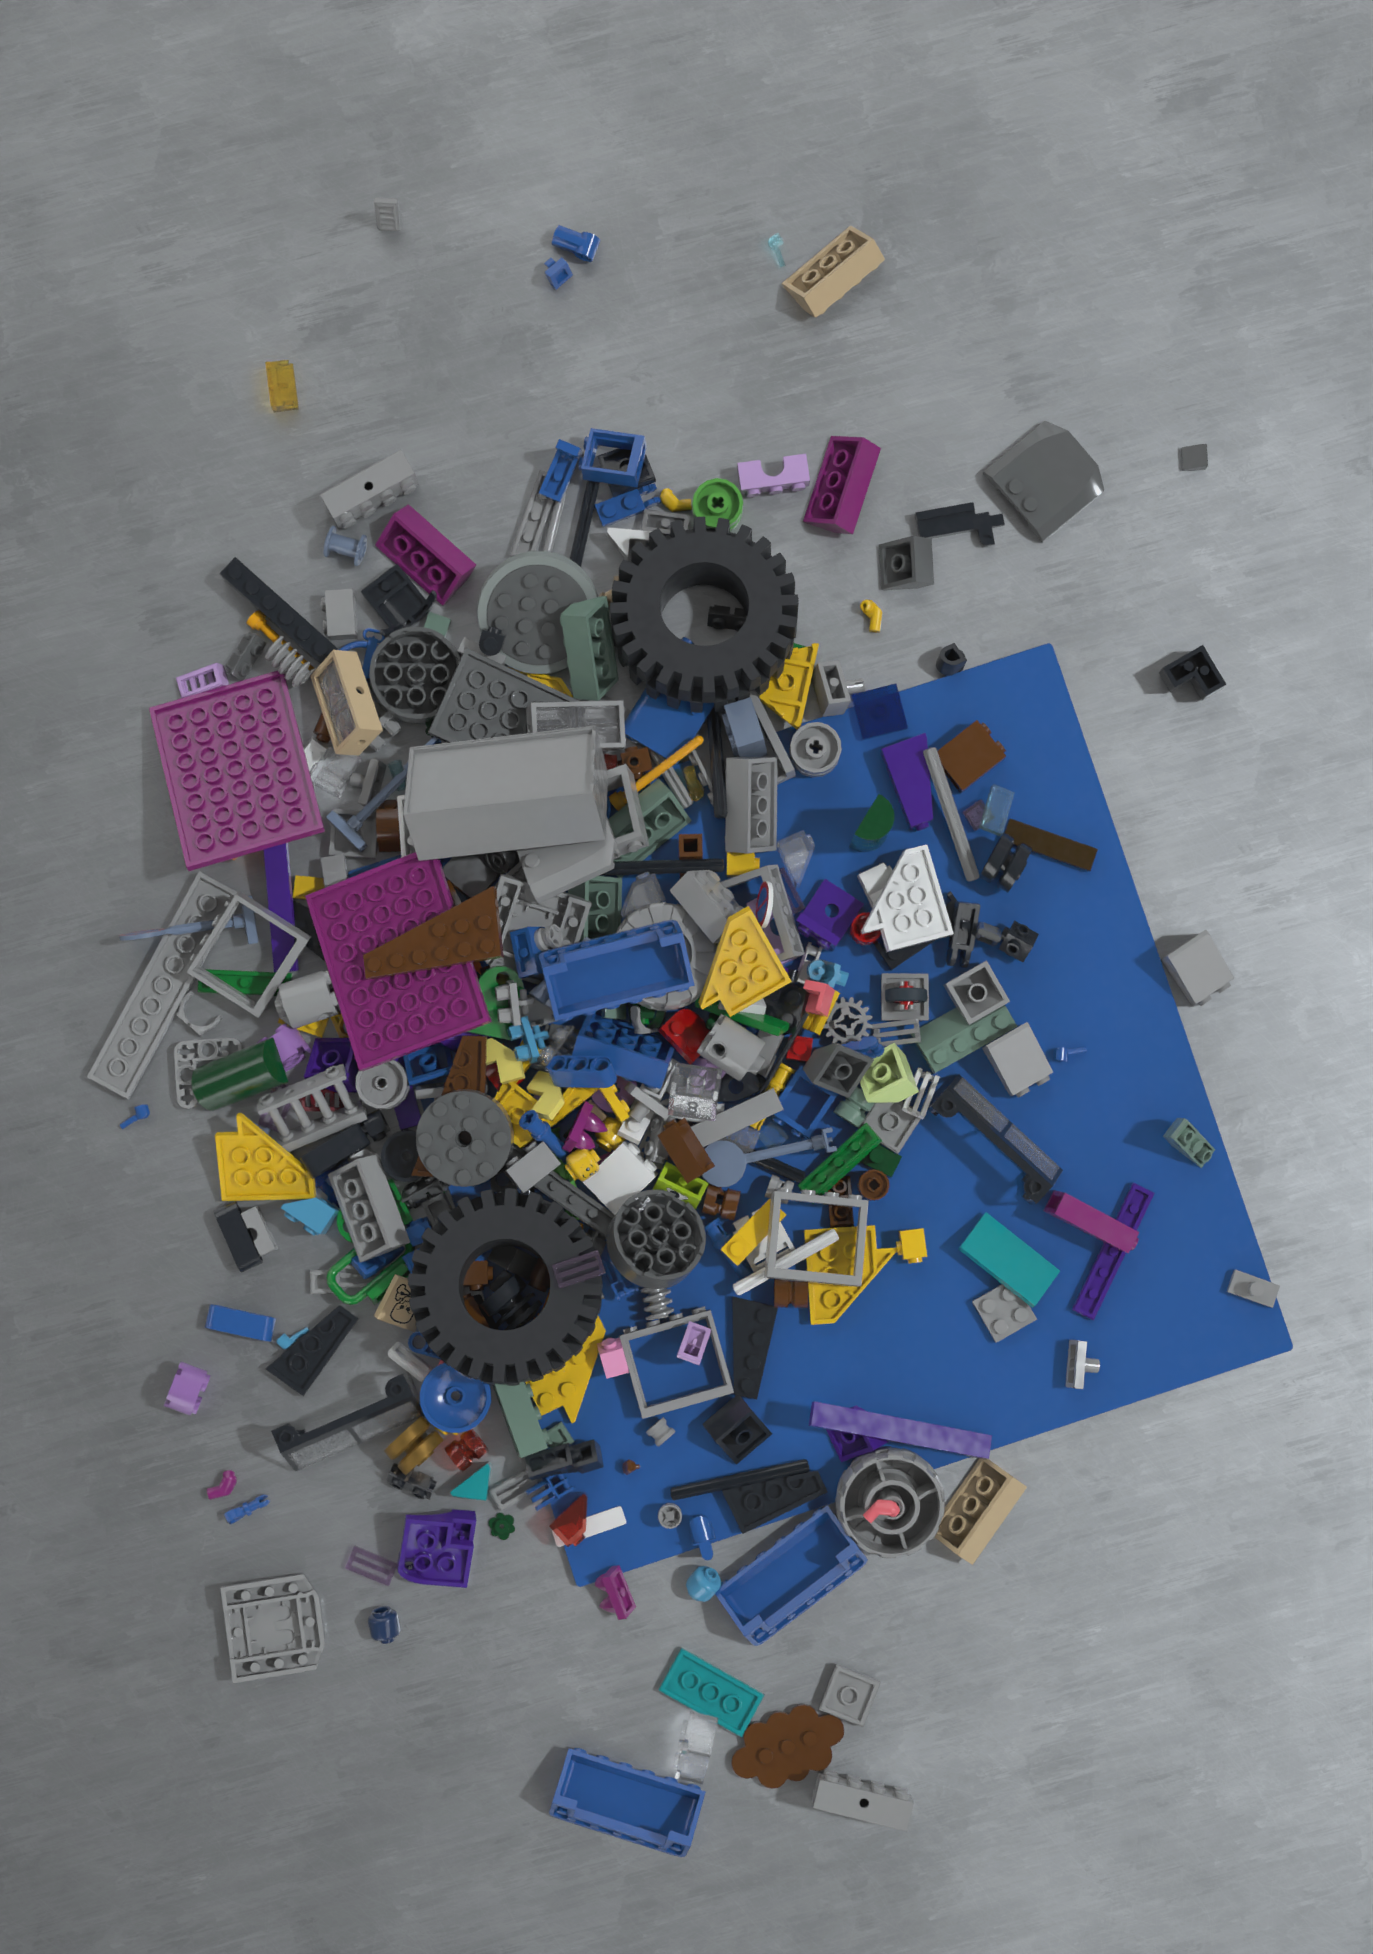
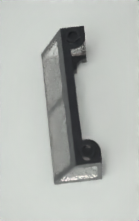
[928,1074,1063,1205]
[271,1372,425,1471]

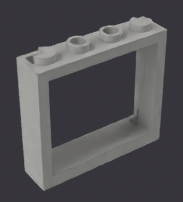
[607,764,649,860]
[717,864,805,962]
[187,891,311,1018]
[764,1187,869,1287]
[619,1306,734,1419]

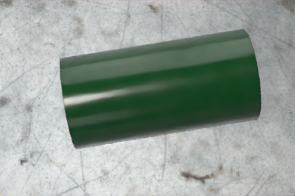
[850,794,895,852]
[191,1038,289,1111]

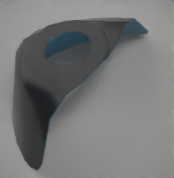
[705,1072,766,1102]

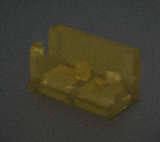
[265,360,299,413]

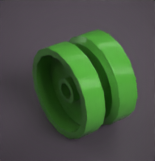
[692,478,743,532]

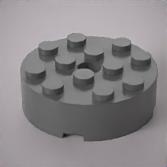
[369,627,460,723]
[416,1089,514,1187]
[606,1190,706,1289]

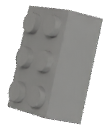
[670,870,743,943]

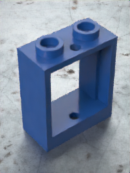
[578,428,647,488]
[771,1065,838,1140]

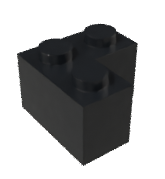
[1159,645,1227,701]

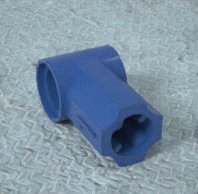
[551,225,601,262]

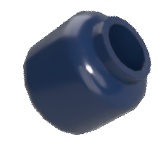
[368,1606,401,1644]

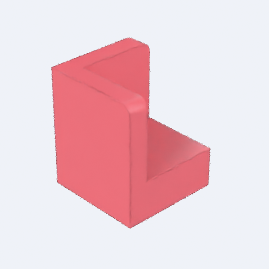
[803,980,835,1017]

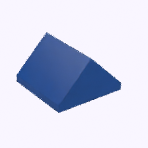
[403,1042,454,1087]

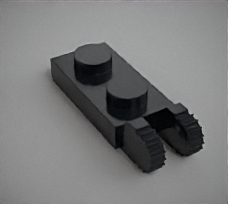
[946,901,980,968]

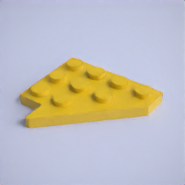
[698,906,792,1017]
[215,1113,316,1201]
[804,1225,897,1325]
[525,1315,606,1423]

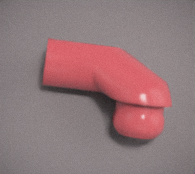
[863,1499,900,1523]

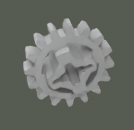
[823,997,872,1044]

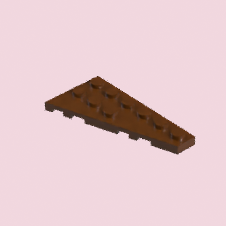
[363,886,504,980]
[411,1035,487,1177]

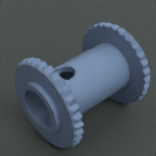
[323,526,367,566]

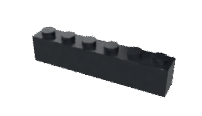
[219,557,339,665]

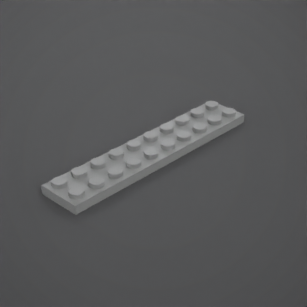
[87,872,238,1099]

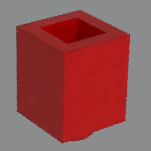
[786,1035,813,1063]

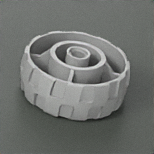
[616,902,717,1011]
[835,1446,945,1558]

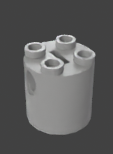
[275,970,341,1029]
[697,1014,766,1081]

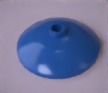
[420,1363,491,1433]

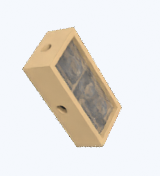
[310,650,383,756]

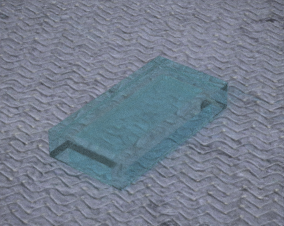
[979,784,1015,836]

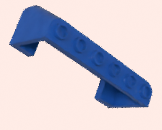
[539,920,695,1021]
[715,1505,868,1646]
[549,1748,706,1857]

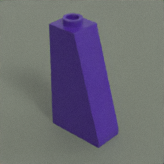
[880,733,933,831]

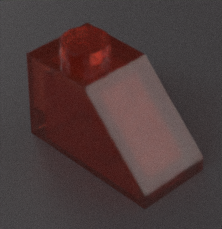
[549,1492,588,1547]

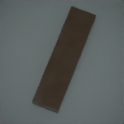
[1005,818,1098,872]

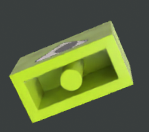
[652,1162,708,1209]

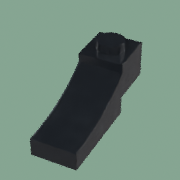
[525,1439,604,1481]

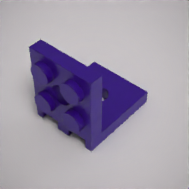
[795,879,864,951]

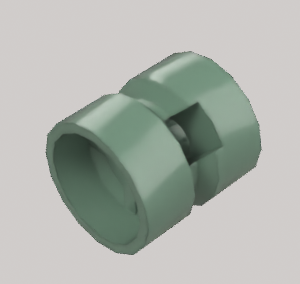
[833,1087,875,1128]

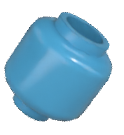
[686,1566,721,1602]

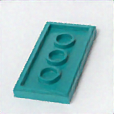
[958,1212,1060,1308]
[658,1647,765,1737]

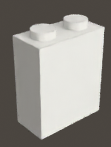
[583,1140,658,1215]

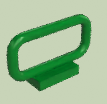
[326,1234,415,1305]

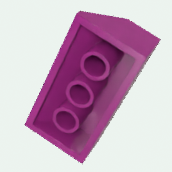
[803,436,881,534]
[375,504,476,606]

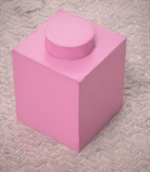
[597,1337,629,1379]

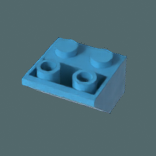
[281,1197,339,1236]

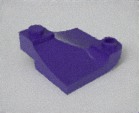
[397,1509,477,1588]

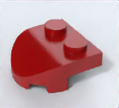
[658,1009,711,1065]

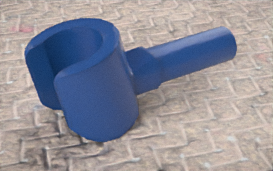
[1053,1047,1087,1061]
[120,1104,150,1129]

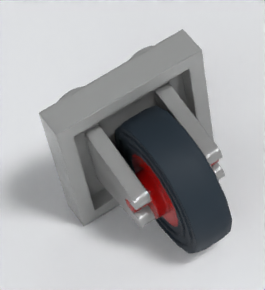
[881,973,929,1021]

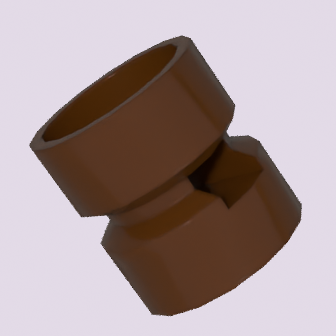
[857,1170,890,1201]
[702,1184,741,1221]
[774,1279,808,1308]

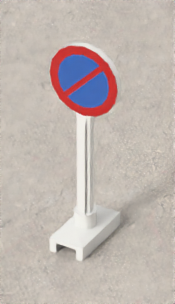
[718,881,773,1015]

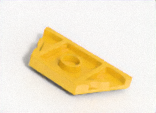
[759,643,819,730]

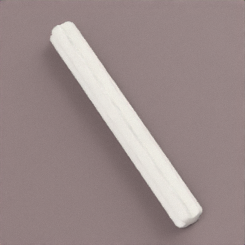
[733,1229,839,1295]

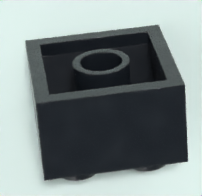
[702,1394,772,1465]

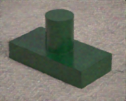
[860,1145,902,1178]

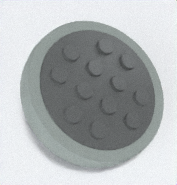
[477,551,598,674]

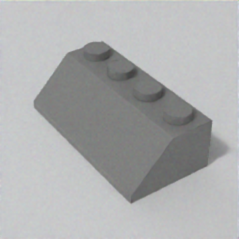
[725,757,778,853]
[328,1154,410,1262]

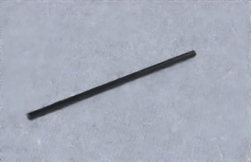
[758,1012,809,1095]

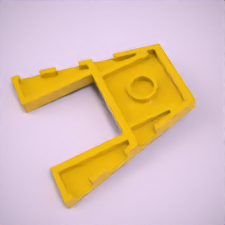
[495,1039,599,1149]

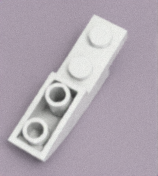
[617,1059,679,1145]

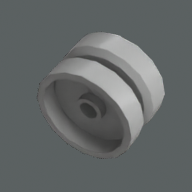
[789,722,842,778]
[356,1060,410,1110]

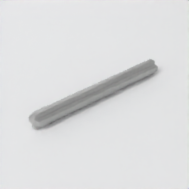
[923,747,980,881]

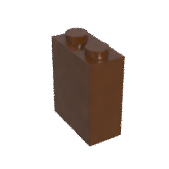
[937,720,1006,794]

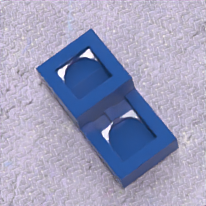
[351,1246,404,1280]

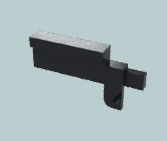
[915,502,1005,546]

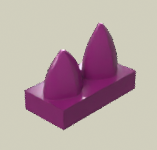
[562,1101,607,1152]
[594,1565,636,1620]

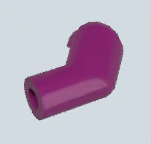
[207,1470,237,1500]

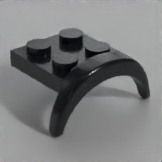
[361,564,437,637]

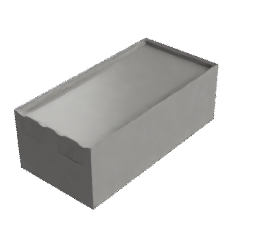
[403,725,608,861]

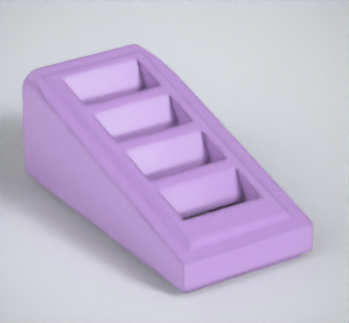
[176,663,229,698]

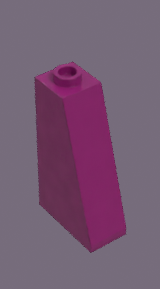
[1043,1190,1139,1253]

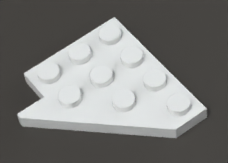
[861,845,954,952]

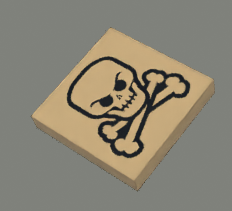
[374,1274,417,1332]

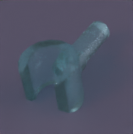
[768,233,786,268]

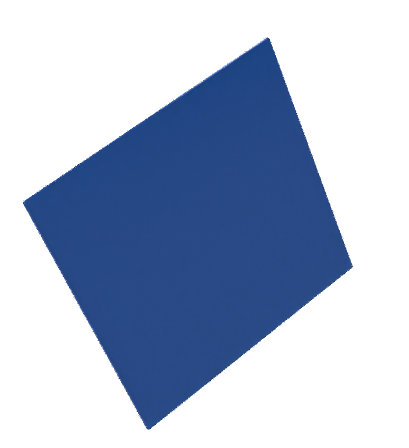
[348,643,1293,1587]

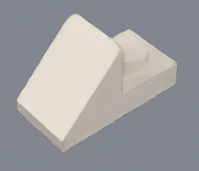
[607,527,652,561]

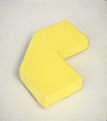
[486,1038,525,1084]
[527,1071,565,1121]

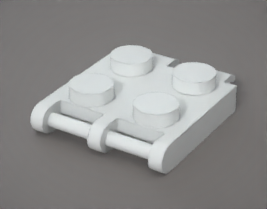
[733,1209,795,1272]

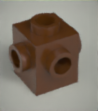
[617,746,653,781]

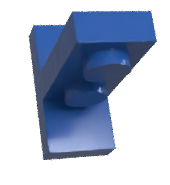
[539,439,584,503]

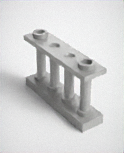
[256,1064,367,1152]

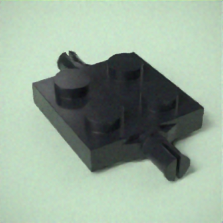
[763,969,810,1036]

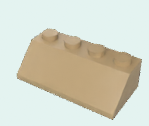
[782,226,885,318]
[935,1458,1027,1565]

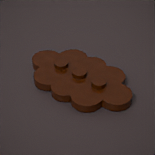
[731,1704,844,1789]

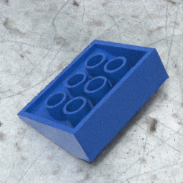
[572,1012,675,1089]

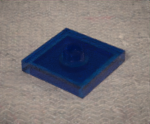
[851,683,908,740]

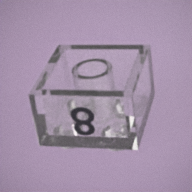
[668,1063,722,1121]

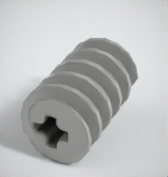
[265,636,317,687]
[641,1287,674,1321]

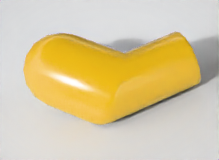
[660,488,692,512]
[860,599,882,633]

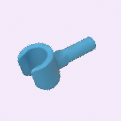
[277,1327,309,1349]

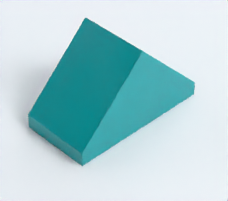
[450,1462,492,1501]

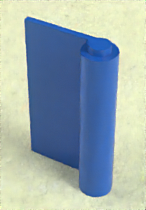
[624,637,714,765]

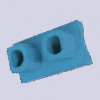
[807,959,849,988]
[507,1016,549,1064]

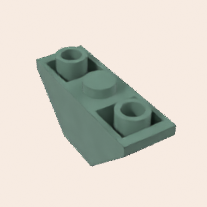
[1163,1118,1215,1168]

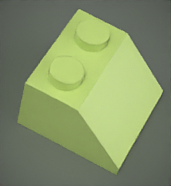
[860,1043,919,1103]

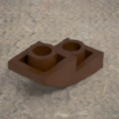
[827,1176,854,1228]

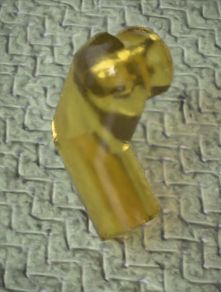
[683,766,704,801]

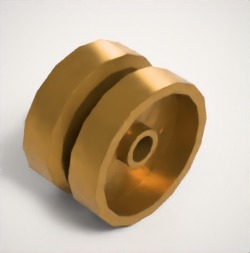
[384,1416,444,1475]

